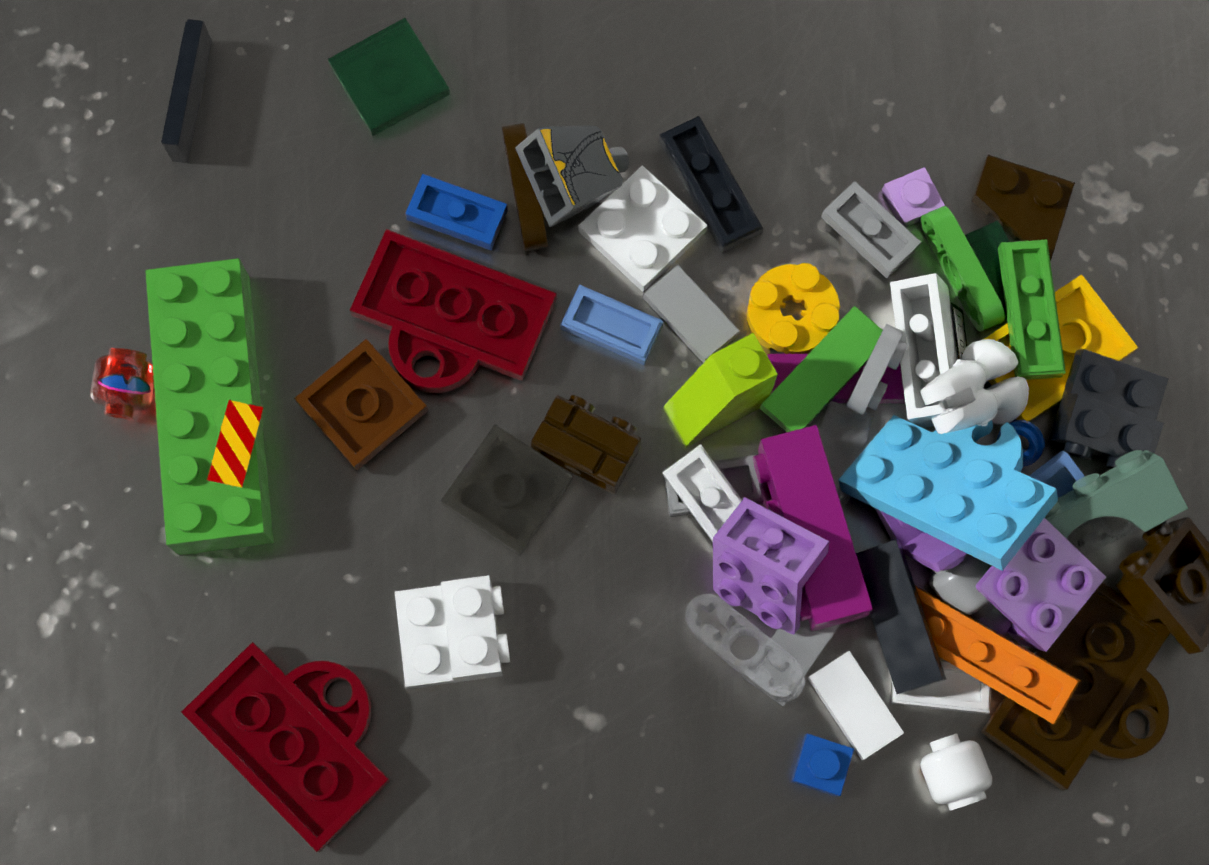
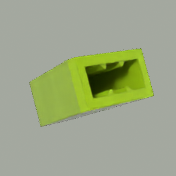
[664,333,778,448]

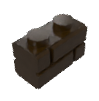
[531,395,642,495]

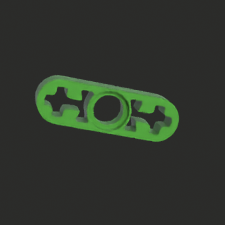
[921,206,1005,332]

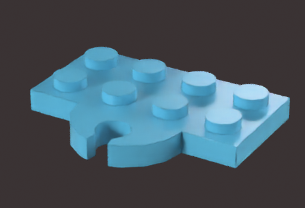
[838,415,1058,571]

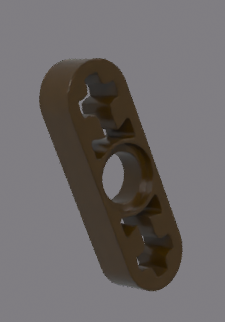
[502,123,548,251]

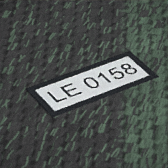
[951,302,968,360]

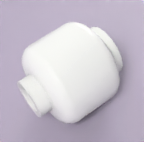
[920,733,993,811]

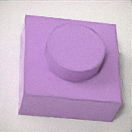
[882,167,945,228]

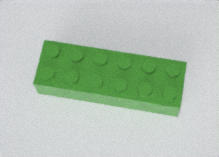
[145,258,274,556]

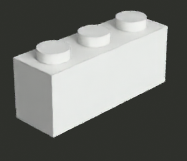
[890,273,958,428]

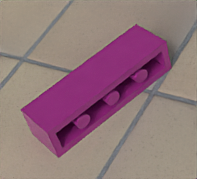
[753,425,873,632]

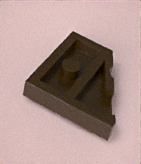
[972,155,1075,261]

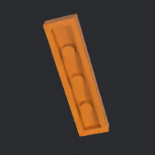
[915,585,1081,724]

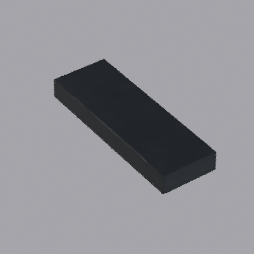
[161,19,212,163]
[659,116,763,253]
[856,539,947,694]

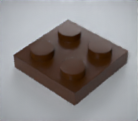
[294,339,428,471]

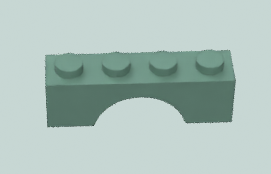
[991,450,1188,566]

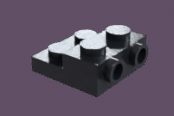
[1049,349,1169,469]

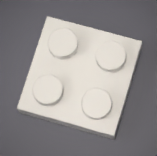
[578,165,707,292]

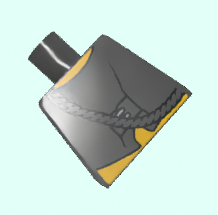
[515,126,629,227]

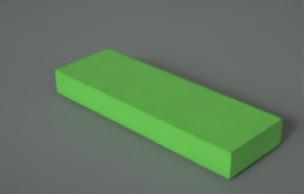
[998,240,1066,380]
[760,306,883,432]

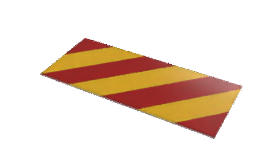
[207,400,264,488]

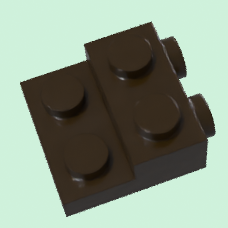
[1115,517,1209,655]

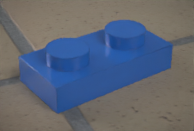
[405,174,508,250]

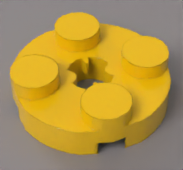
[746,263,840,354]

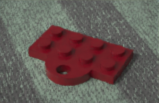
[350,229,557,393]
[181,642,391,853]

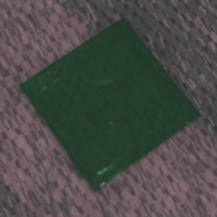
[328,18,450,136]

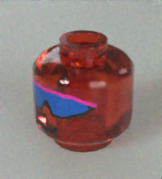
[90,348,154,419]

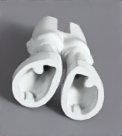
[920,339,1029,434]

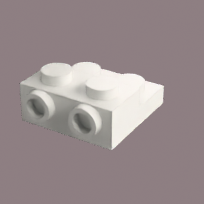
[395,575,510,689]

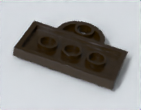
[981,582,1171,791]

